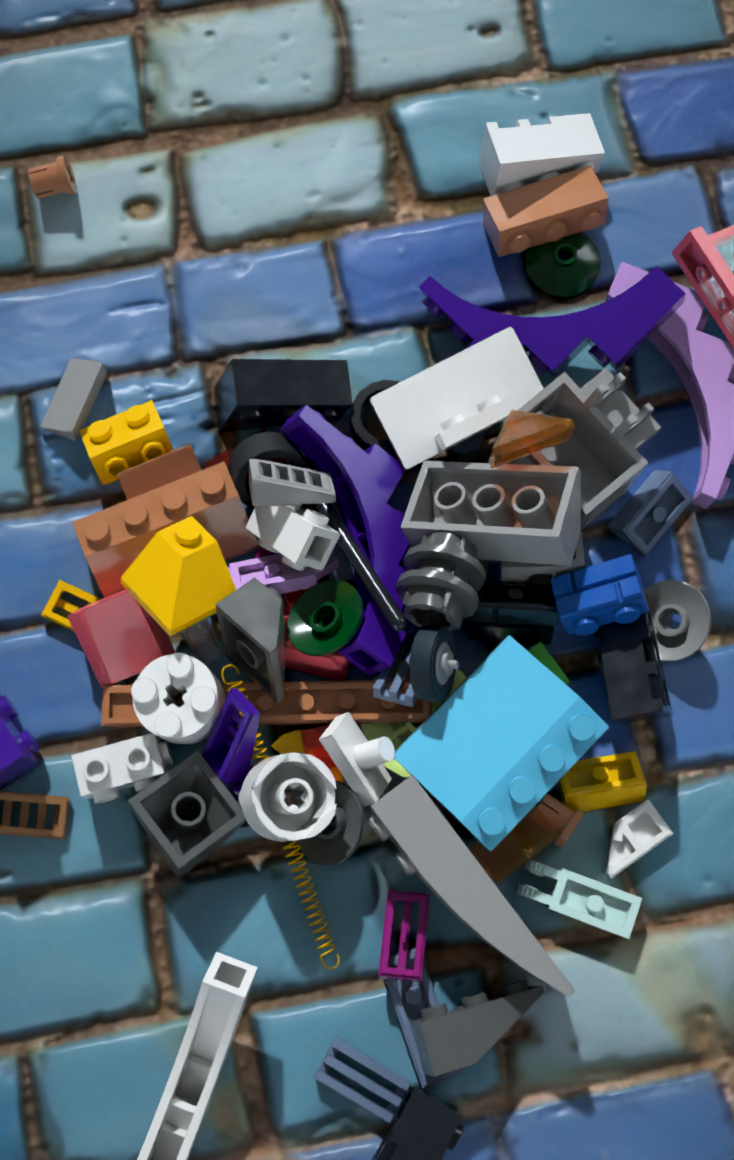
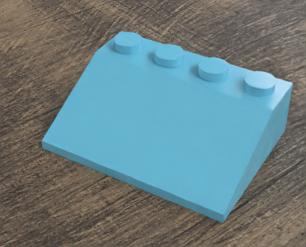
[394,635,609,852]

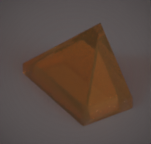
[488,410,575,469]

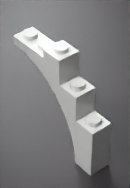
[137,952,258,1160]

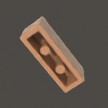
[483,165,609,257]

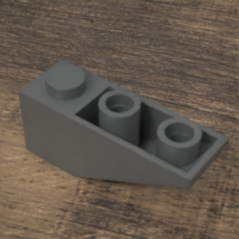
[410,979,544,1077]

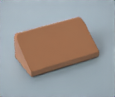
[117,444,201,500]

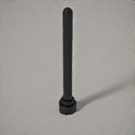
[302,503,407,632]

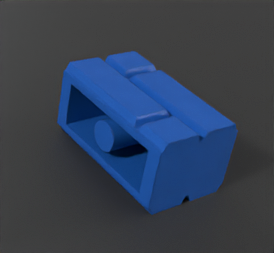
[551,554,649,636]

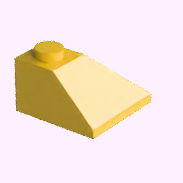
[121,516,236,636]

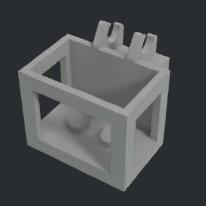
[493,368,661,530]

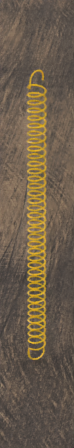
[221,664,340,969]

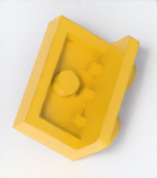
[79,400,174,485]

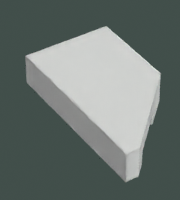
[606,799,674,879]

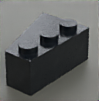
[213,359,353,432]
[593,594,673,724]

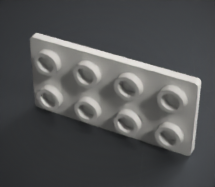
[370,327,544,469]

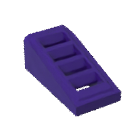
[202,688,260,783]

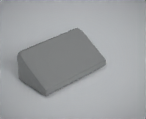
[40,358,108,442]

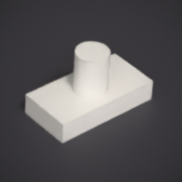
[319,712,395,807]

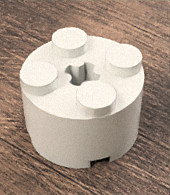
[131,653,225,745]
[239,752,337,842]

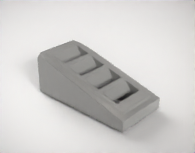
[249,459,336,507]

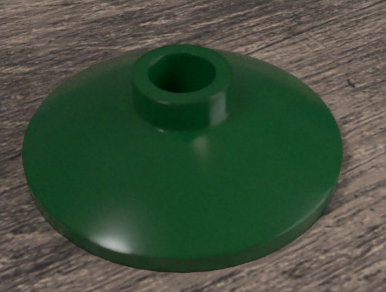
[524,232,601,299]
[287,580,364,656]

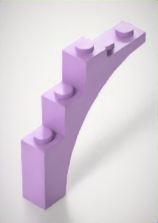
[605,262,734,509]

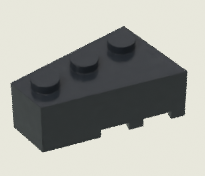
[371,1083,464,1160]

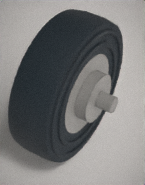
[409,624,459,702]

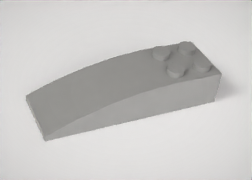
[368,775,575,997]

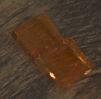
[470,806,559,885]

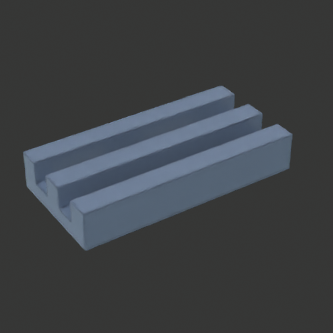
[373,631,417,707]
[314,1037,411,1123]

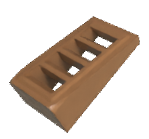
[0,791,70,839]

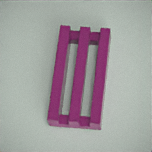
[378,890,430,983]

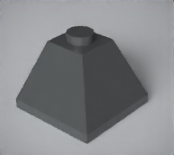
[215,577,285,704]
[128,750,246,878]

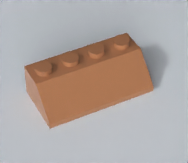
[72,462,259,598]

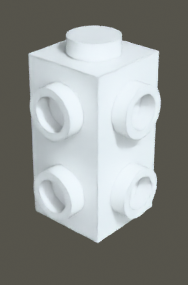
[245,505,341,571]
[71,733,173,804]

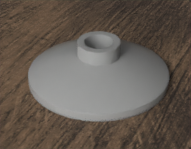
[644,580,711,661]

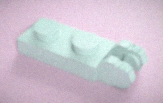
[516,859,642,939]

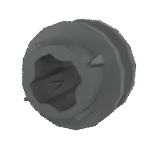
[395,532,486,631]

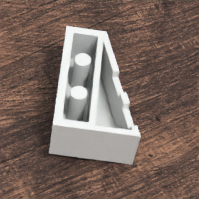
[479,113,605,196]

